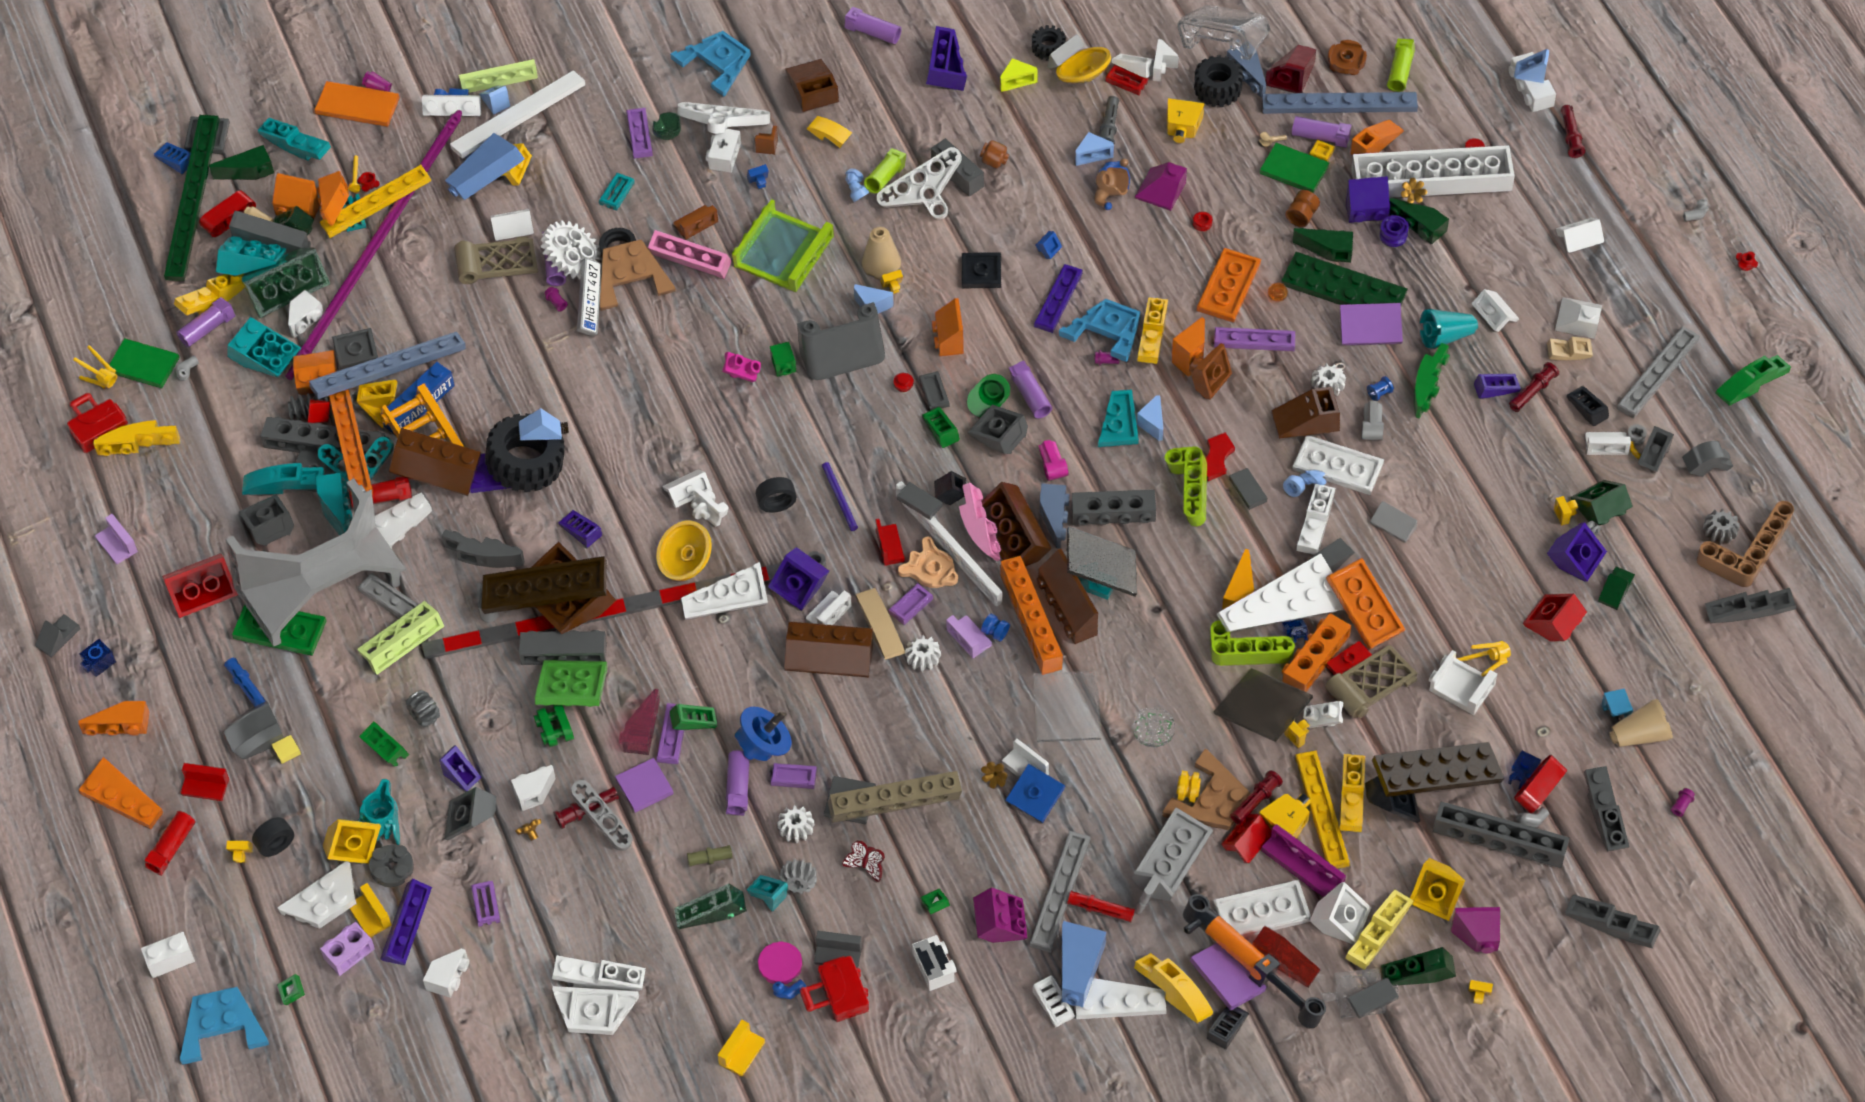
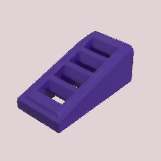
[1474,374,1521,399]
[558,510,602,548]

